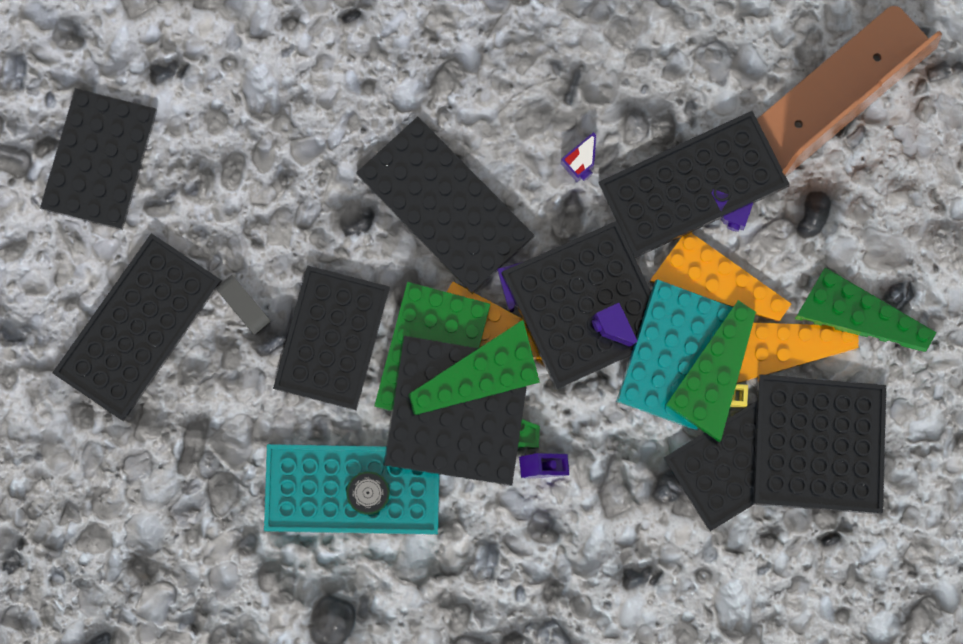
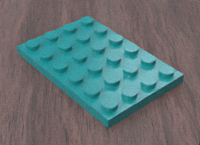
[616,279,733,430]

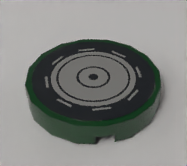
[346,471,390,515]

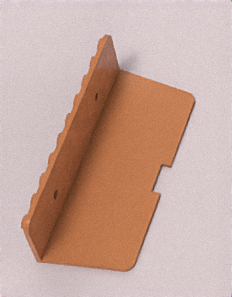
[757,6,942,176]

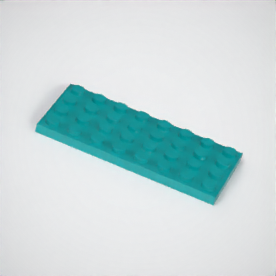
[264,444,439,535]

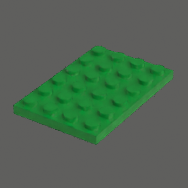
[374,282,490,411]

